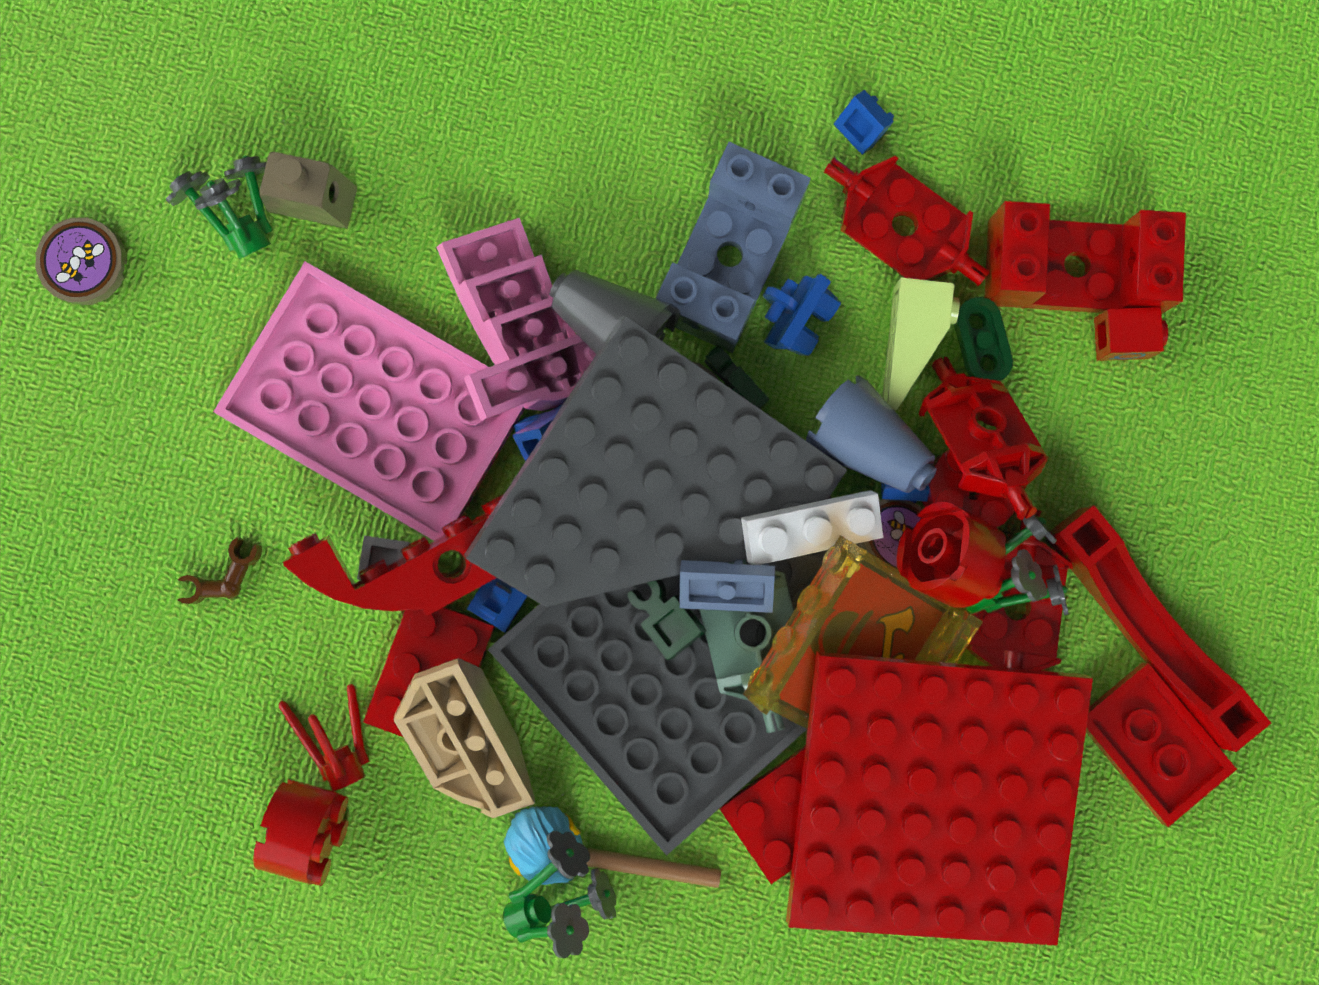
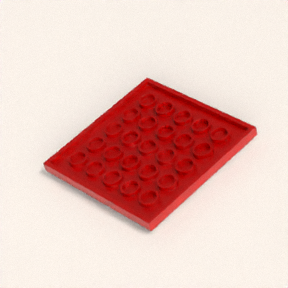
[786,652,1093,946]

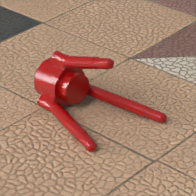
[278,684,370,791]

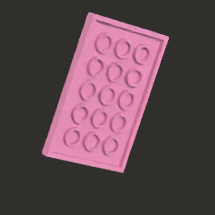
[213,261,525,541]

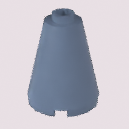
[806,375,937,493]

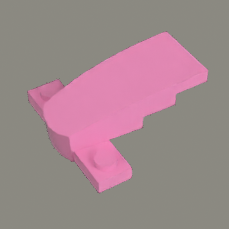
[436,218,596,421]

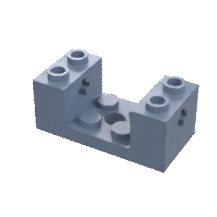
[656,142,811,354]

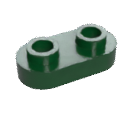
[954,297,1013,381]

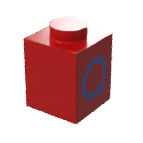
[1094,307,1168,361]

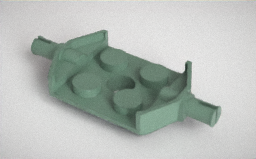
[699,559,796,733]

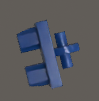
[763,274,841,356]

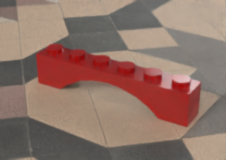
[1045,505,1272,752]

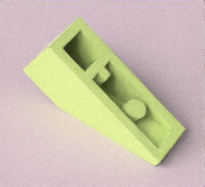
[883,277,960,411]

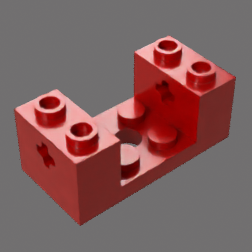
[984,201,1186,314]

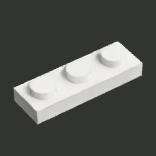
[741,490,883,565]

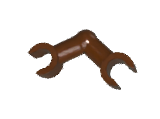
[177,537,262,605]

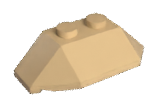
[394,658,535,818]

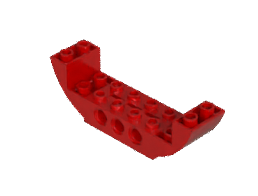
[282,494,504,617]

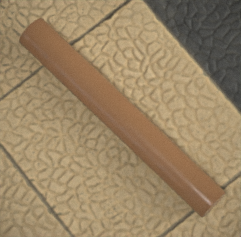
[586,848,721,888]

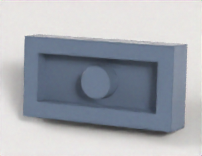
[680,560,775,613]

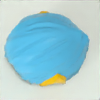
[504,806,582,885]

